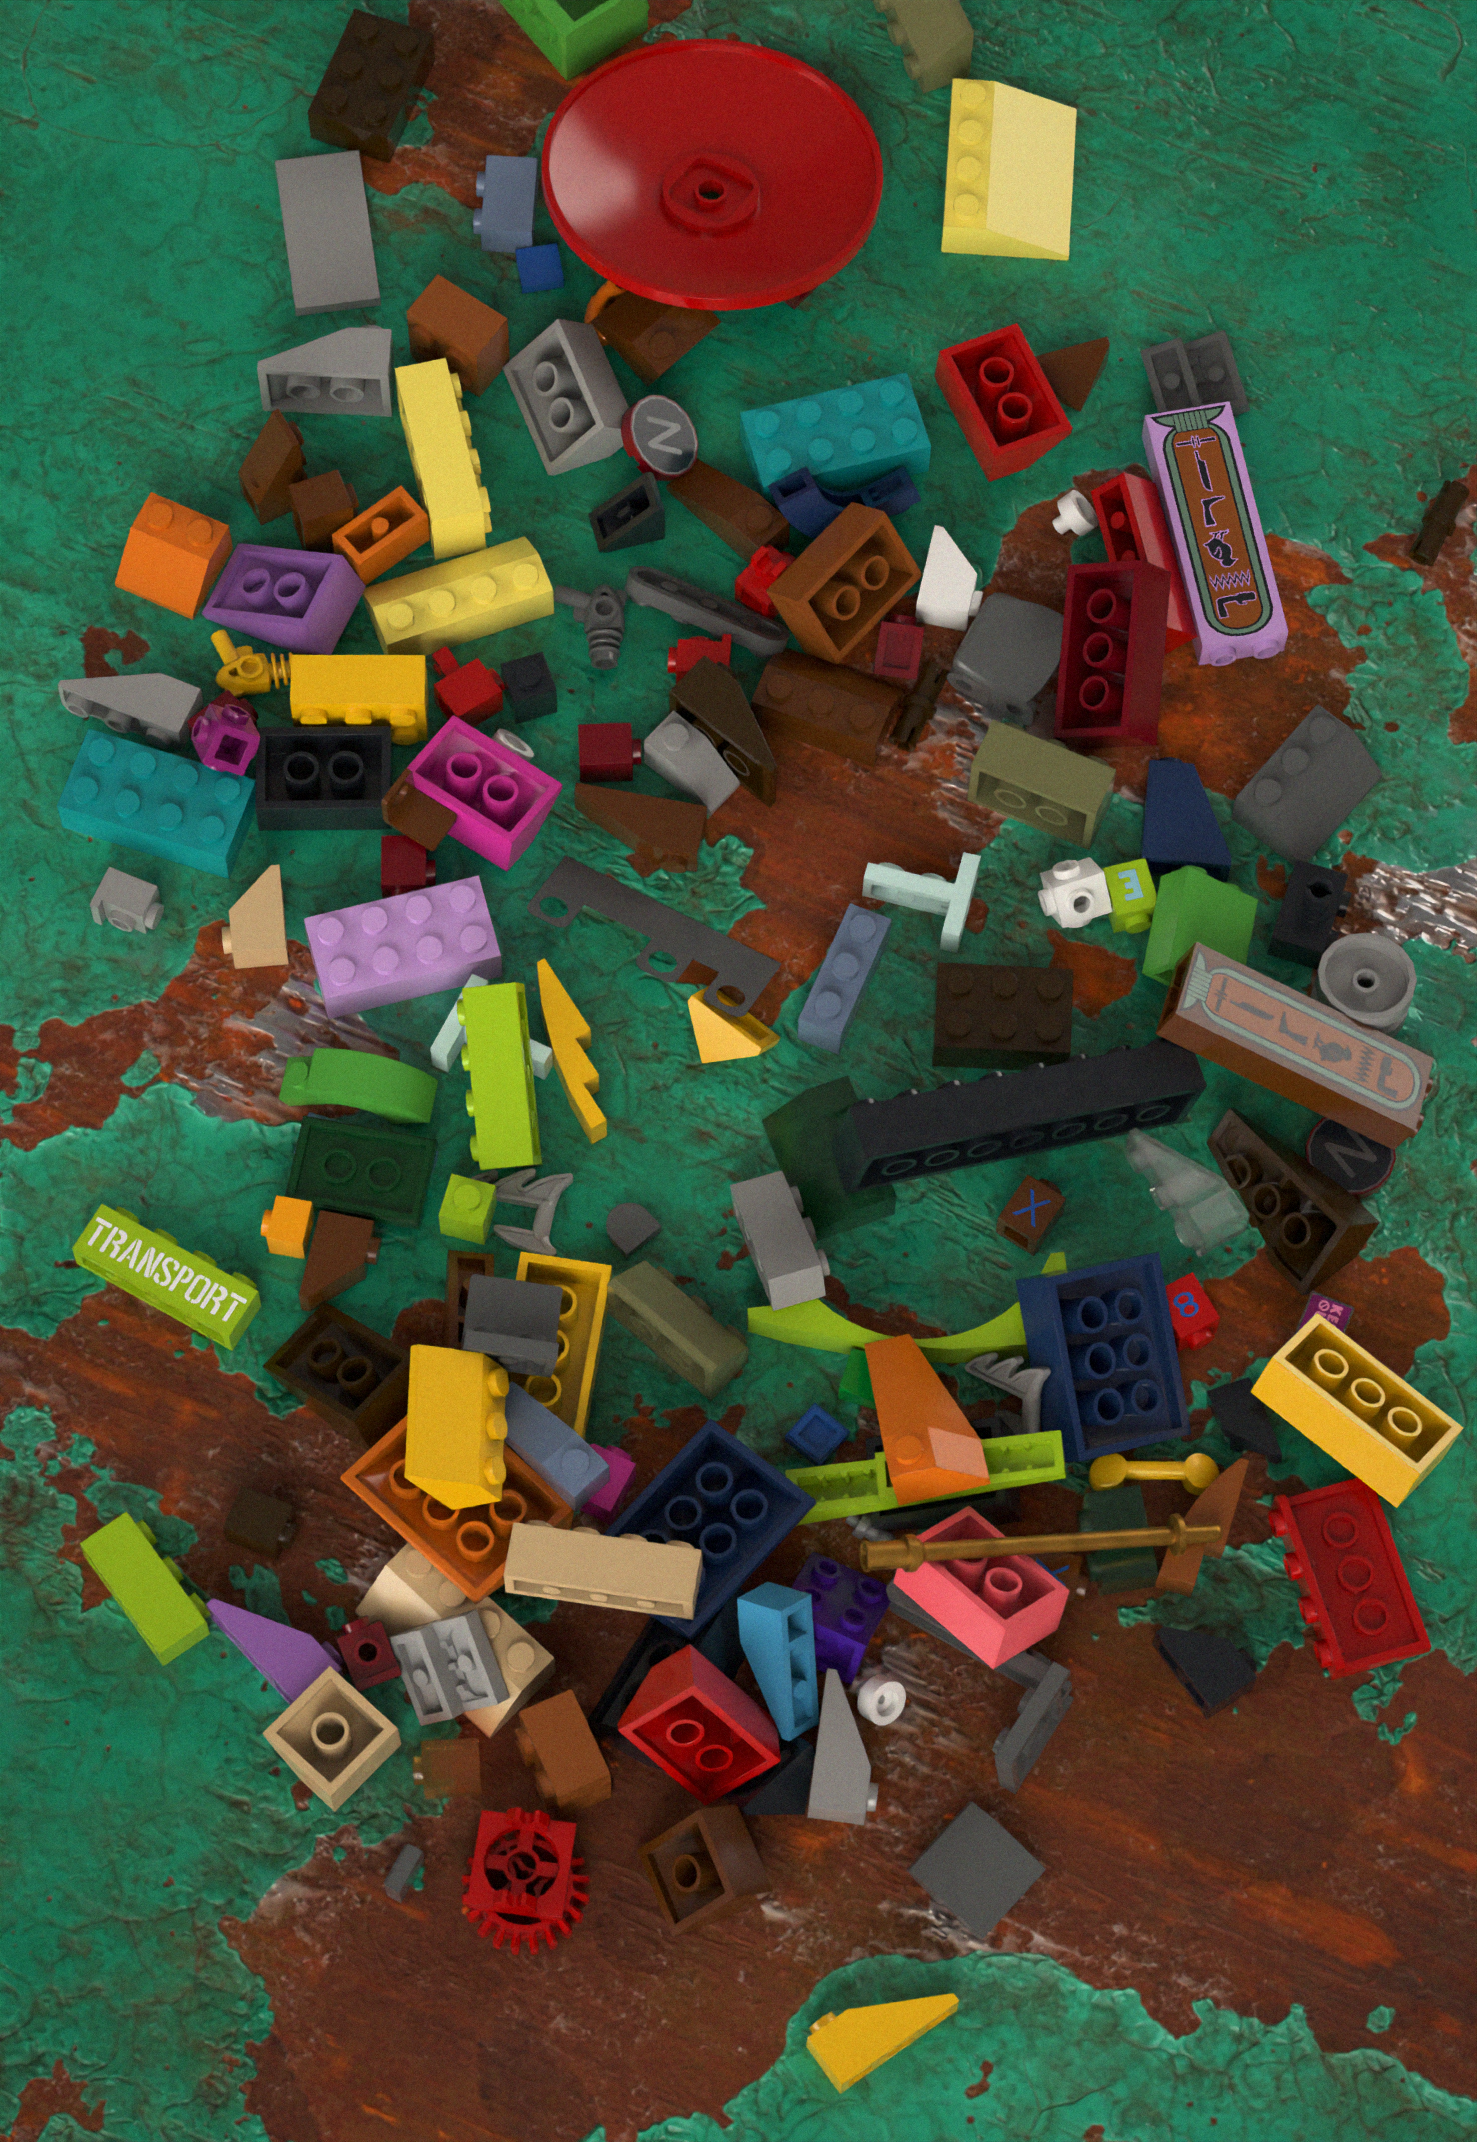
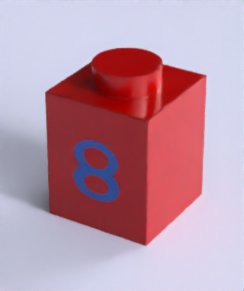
[1165,1272,1220,1353]

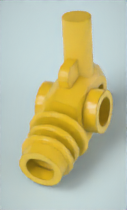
[210,629,302,698]

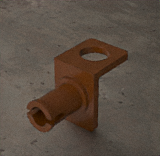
[381,768,457,851]

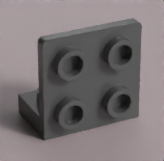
[460,1274,563,1378]

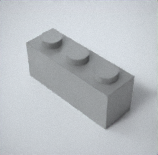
[730,1170,830,1311]

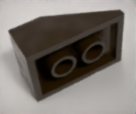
[669,655,777,808]
[263,1302,410,1451]

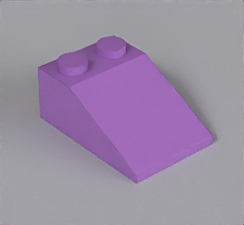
[202,543,366,655]

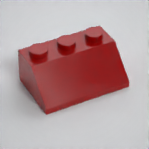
[934,323,1073,482]
[617,1644,781,1806]

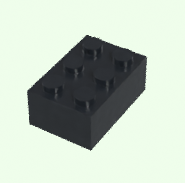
[255,726,393,831]

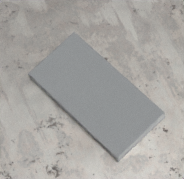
[275,150,381,316]

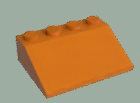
[341,1414,574,1604]

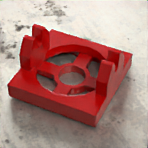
[466,1807,577,1921]

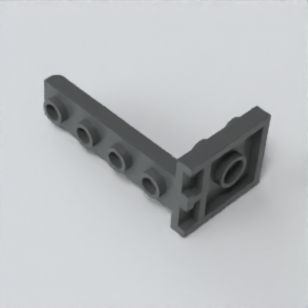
[886,1578,1074,1794]

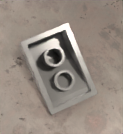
[257,325,395,417]

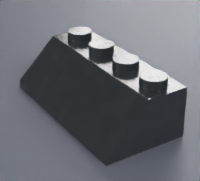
[587,1588,746,1771]

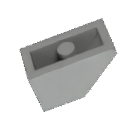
[644,710,740,816]

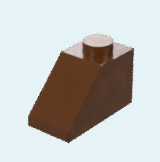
[299,1210,382,1312]

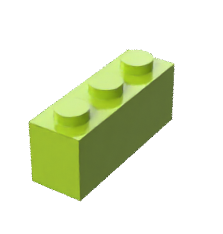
[80,1511,211,1666]

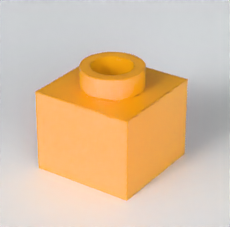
[261,1195,315,1259]

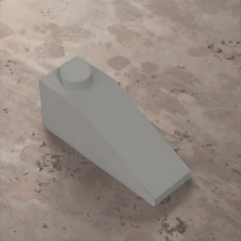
[807,1668,879,1825]

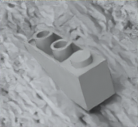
[58,673,204,751]

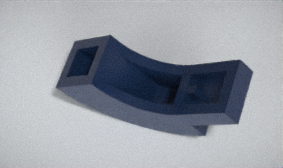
[768,466,921,539]

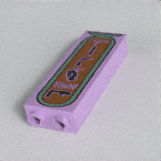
[1142,401,1288,666]

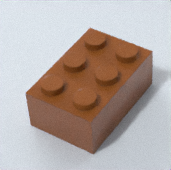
[766,502,923,664]

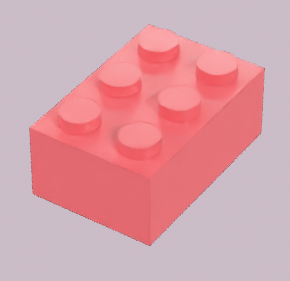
[893,1506,1070,1669]

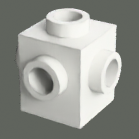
[1038,857,1113,928]

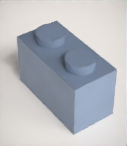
[473,155,539,253]

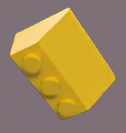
[405,1344,509,1510]

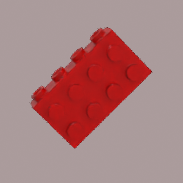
[1267,1477,1432,1680]

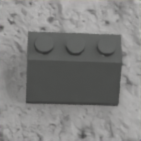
[1231,704,1383,866]

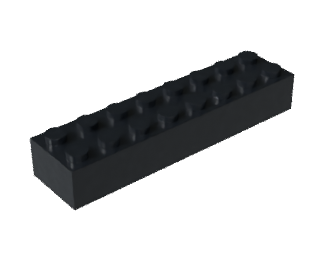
[829,1037,1207,1194]

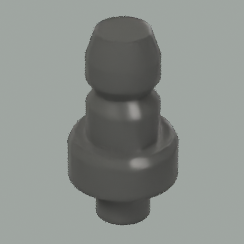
[845,1513,896,1541]

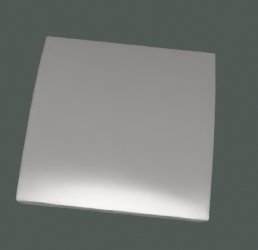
[388,1609,510,1726]

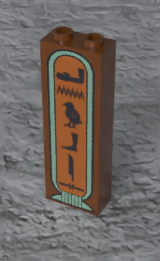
[1156,942,1434,1150]

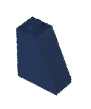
[1139,757,1232,883]

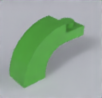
[279,1048,438,1124]

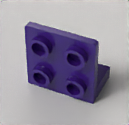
[791,1552,891,1685]

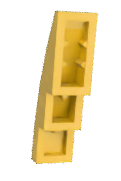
[537,958,607,1145]

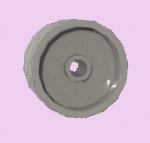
[1310,933,1417,1038]

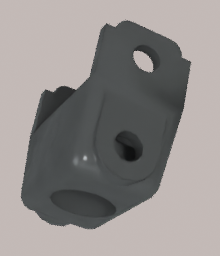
[946,592,1064,727]

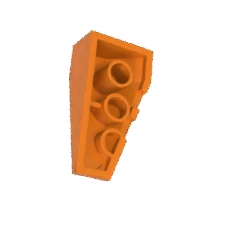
[864,1334,991,1506]

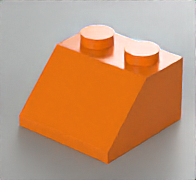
[115,492,233,620]

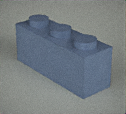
[797,903,892,1055]

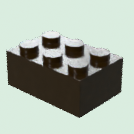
[308,8,435,164]
[932,962,1073,1071]

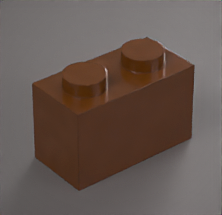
[288,469,359,554]

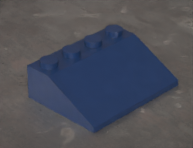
[1015,1252,1191,1462]
[603,1418,816,1640]

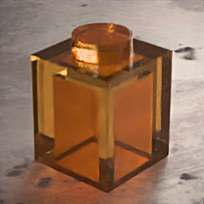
[413,1738,482,1799]

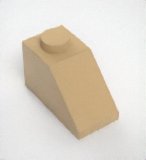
[222,864,289,969]

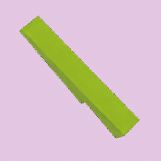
[785,1430,1066,1526]

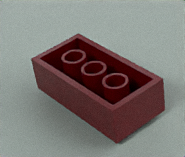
[1053,560,1171,749]

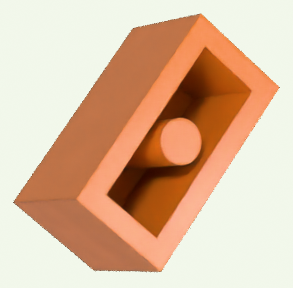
[332,485,430,586]

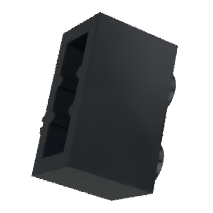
[1267,859,1352,970]

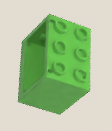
[498,0,649,81]

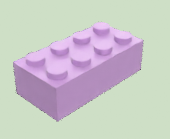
[304,875,503,1019]

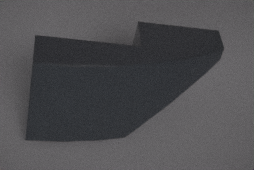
[1206,1377,1282,1464]

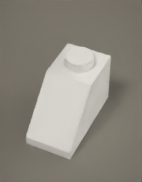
[915,525,983,632]

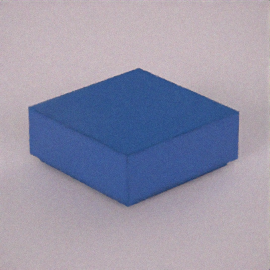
[515,243,564,294]
[785,1403,850,1466]

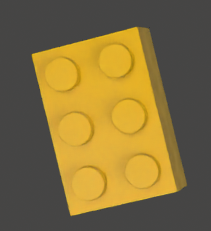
[290,655,429,745]

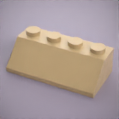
[355,1542,556,1739]

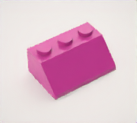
[399,715,563,872]

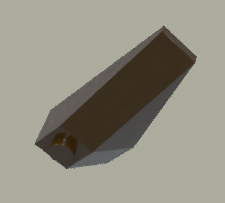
[1206,1108,1380,1295]

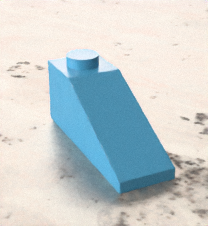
[737,1582,819,1741]

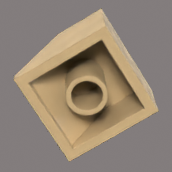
[263,1666,401,1811]

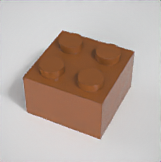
[407,274,510,397]
[515,1689,612,1820]

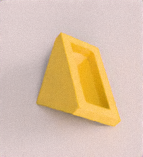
[687,986,781,1063]

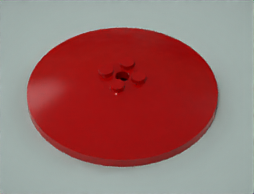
[541,39,883,311]

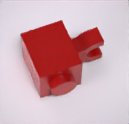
[734,544,796,619]
[432,646,505,728]

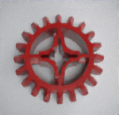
[461,1830,590,1955]

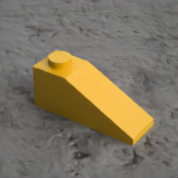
[806,1993,959,2094]

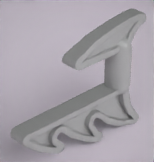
[471,1168,574,1257]
[965,1352,1051,1435]

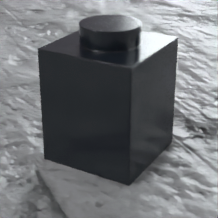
[501,651,557,724]

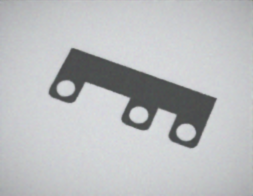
[527,856,781,1017]

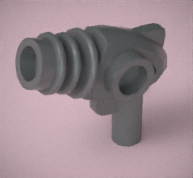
[554,583,627,670]

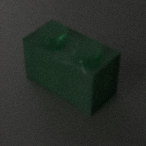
[1076,1485,1159,1596]

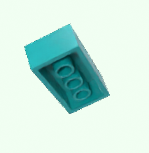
[739,372,931,508]
[57,728,256,879]

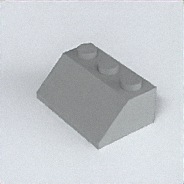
[502,319,629,476]

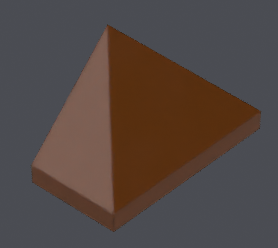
[1035,336,1110,412]

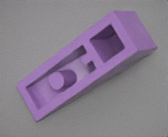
[206,1598,344,1705]

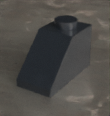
[1152,1627,1257,1720]

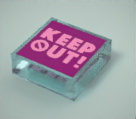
[1294,1291,1355,1335]

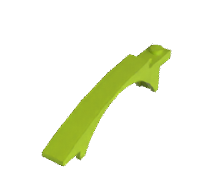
[747,1252,1067,1363]

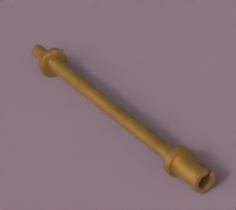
[859,1514,1223,1573]

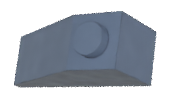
[504,1381,610,1512]

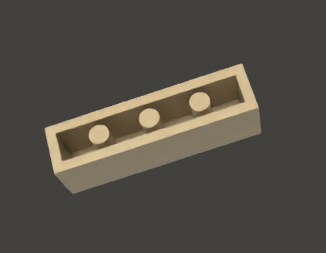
[504,1520,702,1620]

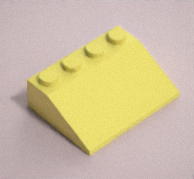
[941,78,1077,261]

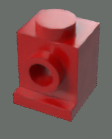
[668,634,731,684]

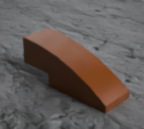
[1155,1458,1249,1598]

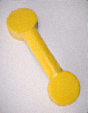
[1088,1453,1219,1496]

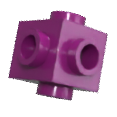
[191,703,261,776]

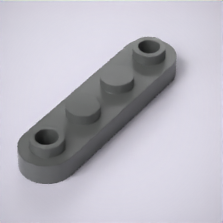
[624,566,790,659]

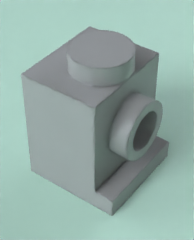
[90,867,164,934]

